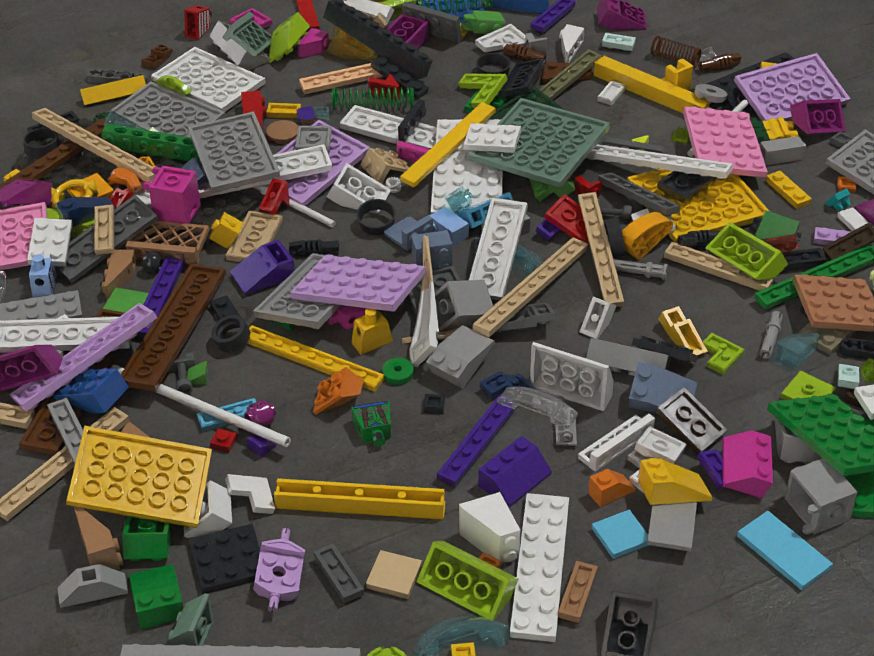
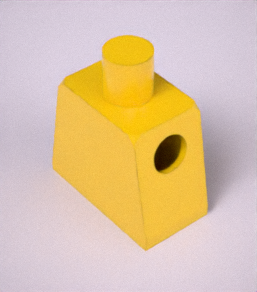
[352,308,393,355]

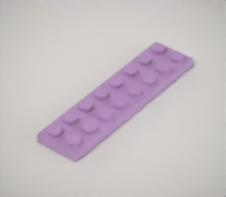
[10,303,157,411]

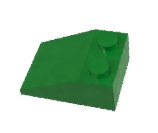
[122,516,172,561]
[129,564,183,629]

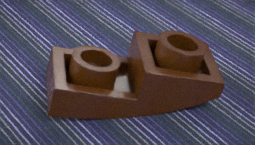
[141,44,173,69]

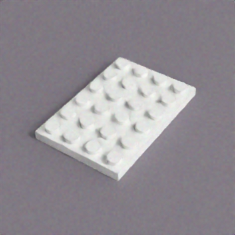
[151,47,266,112]

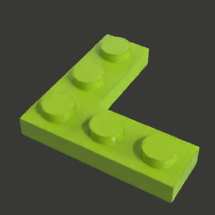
[458,74,508,108]

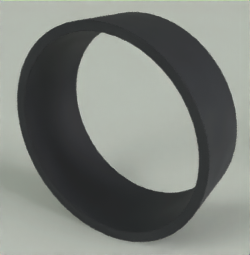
[476,53,511,76]
[23,128,61,158]
[357,199,396,235]
[604,216,624,256]

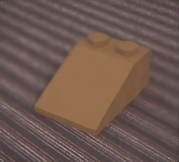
[74,506,123,572]

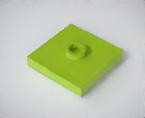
[780,371,836,400]

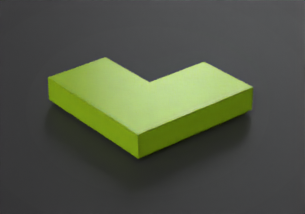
[703,333,745,375]

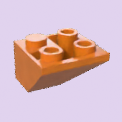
[313,367,363,415]

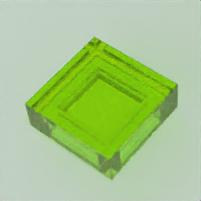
[671,127,690,145]

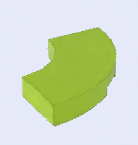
[156,75,192,96]

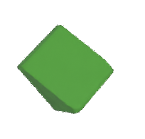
[187,361,208,385]

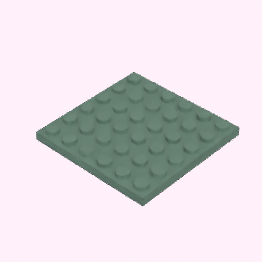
[469,98,610,188]

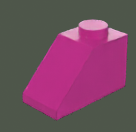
[298,28,330,58]

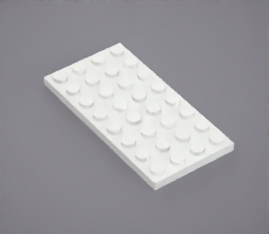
[431,119,503,215]

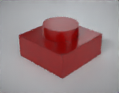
[210,428,238,453]

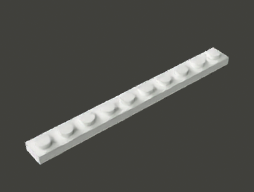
[586,144,733,179]

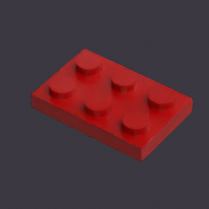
[544,194,604,247]

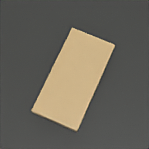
[226,211,283,262]

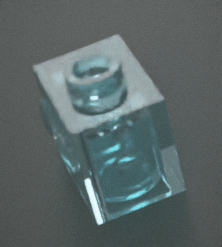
[445,186,473,214]

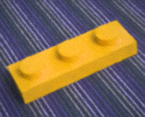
[765,171,812,209]

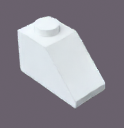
[579,297,616,339]

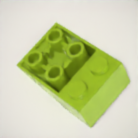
[269,12,310,63]

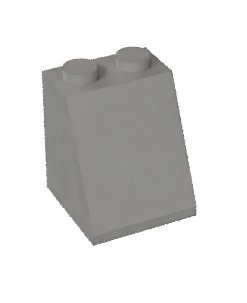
[435,280,493,332]

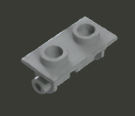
[555,406,577,446]

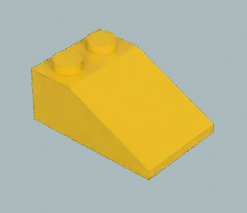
[638,458,713,505]

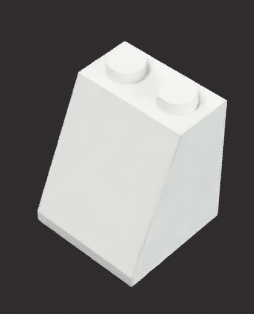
[459,492,520,563]

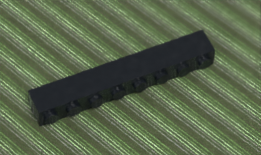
[323,0,433,80]

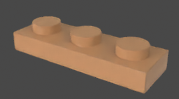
[558,561,598,623]

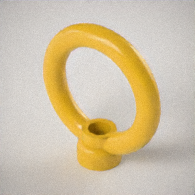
[52,179,99,208]

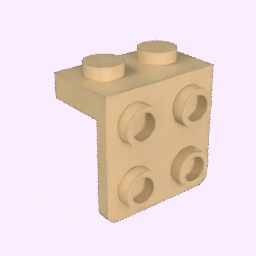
[360,148,409,184]

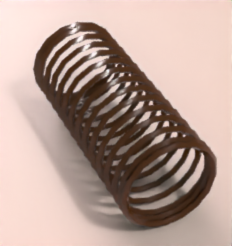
[650,36,702,68]

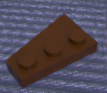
[542,61,592,84]

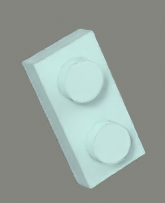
[602,33,636,51]

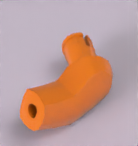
[107,168,142,193]

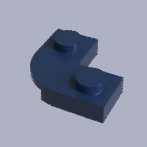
[480,372,536,402]

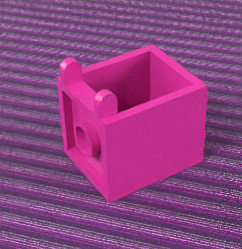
[142,166,201,224]

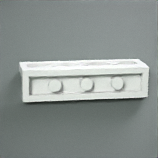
[343,0,394,24]
[578,414,655,472]

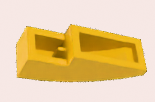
[658,306,708,356]

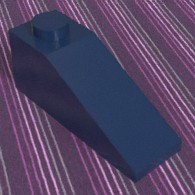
[56,197,116,227]

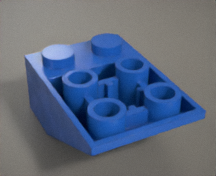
[53,368,128,413]

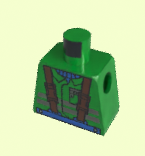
[351,400,391,447]

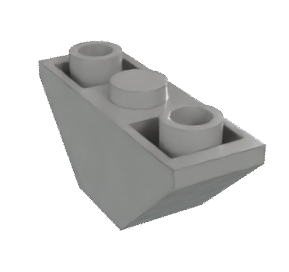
[58,564,128,608]

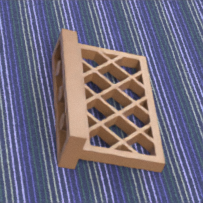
[126,221,210,264]

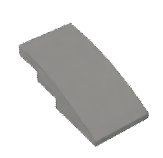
[647,502,697,552]

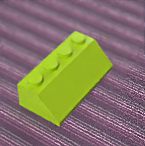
[705,222,788,280]
[416,541,519,621]

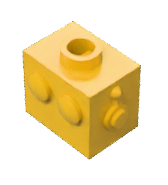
[209,212,243,249]

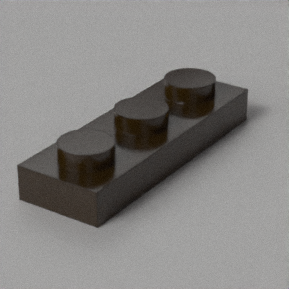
[822,222,874,261]

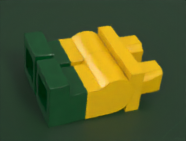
[750,117,798,144]

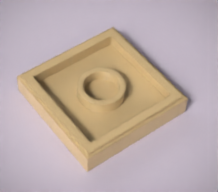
[366,550,422,599]

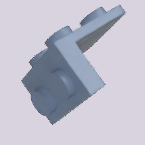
[384,215,433,251]

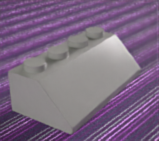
[210,20,270,70]
[586,338,672,376]

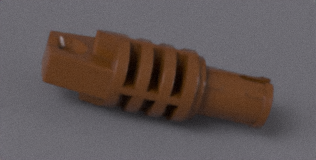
[503,44,547,61]
[698,53,742,72]

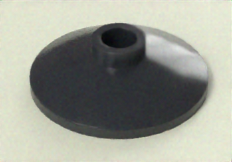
[727,87,755,113]

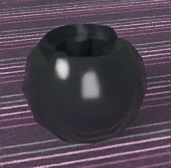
[142,252,163,274]

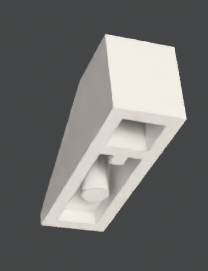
[559,24,584,63]

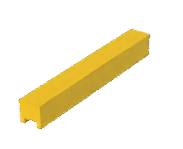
[593,56,711,113]
[274,479,446,519]

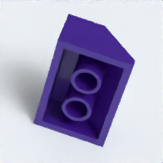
[478,436,552,508]

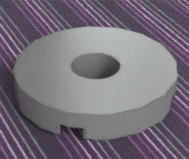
[694,84,727,103]

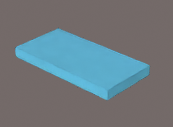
[737,511,833,591]

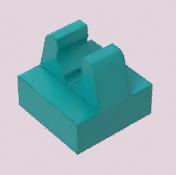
[826,188,851,212]

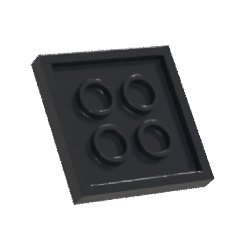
[189,523,260,594]

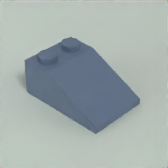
[629,362,697,413]

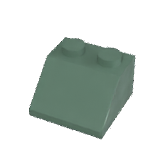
[168,594,214,646]

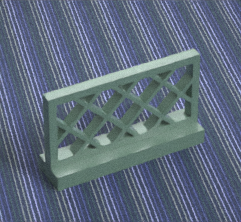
[222,11,272,57]

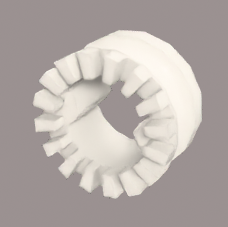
[386,177,401,193]

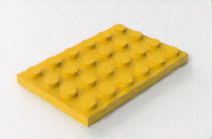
[66,426,212,528]

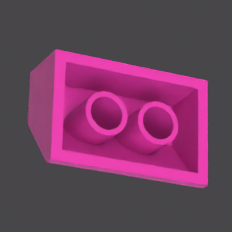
[722,430,773,498]

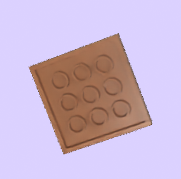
[792,274,874,332]

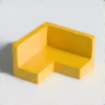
[662,59,693,91]

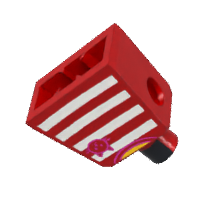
[184,5,212,40]

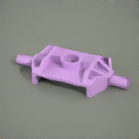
[253,528,305,613]

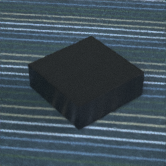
[423,394,445,414]

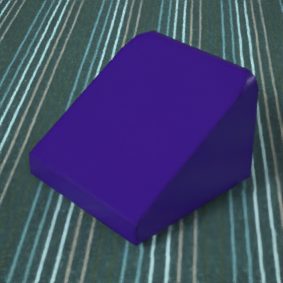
[297,106,316,125]
[246,435,277,458]

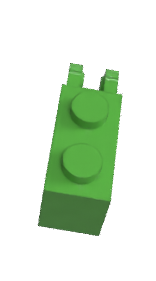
[460,10,506,34]

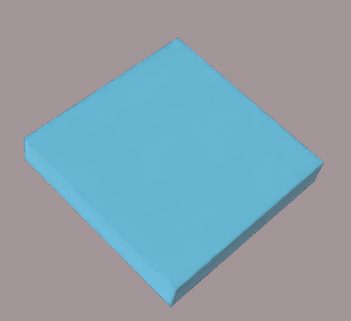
[591,509,648,559]

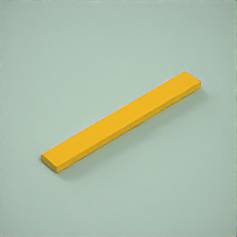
[400,102,496,187]
[247,325,384,392]

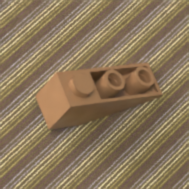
[102,250,136,300]

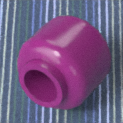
[244,400,276,427]

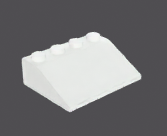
[530,342,614,411]

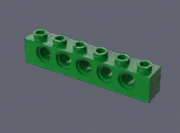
[102,123,201,163]

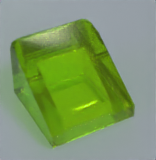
[860,358,874,381]

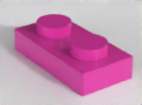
[396,141,430,163]

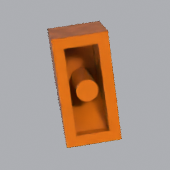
[588,469,635,507]

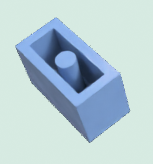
[429,207,469,246]

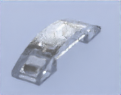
[497,386,578,429]

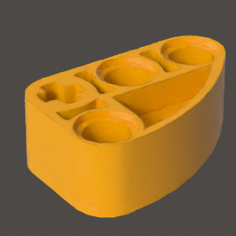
[622,212,673,260]

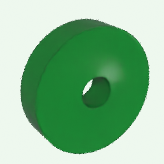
[382,358,414,385]

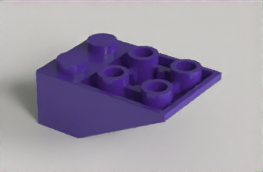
[230,239,295,295]

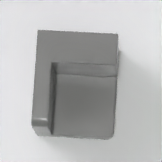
[525,33,548,53]

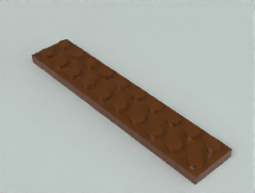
[121,264,226,392]
[19,308,125,455]

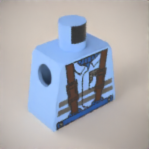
[29,254,57,298]

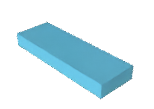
[197,398,256,432]

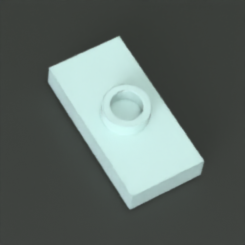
[838,364,859,389]

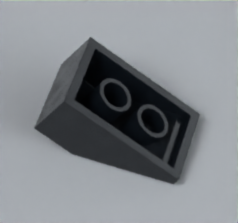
[601,591,659,656]

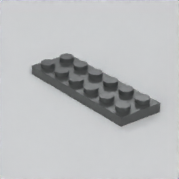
[55,195,158,284]

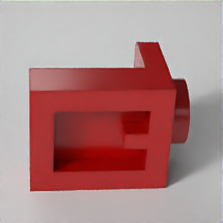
[574,176,602,197]
[110,188,134,208]

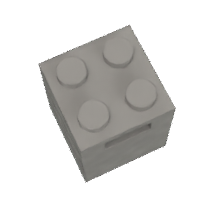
[785,458,857,534]

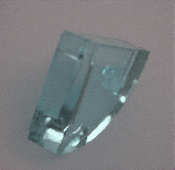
[313,106,330,121]

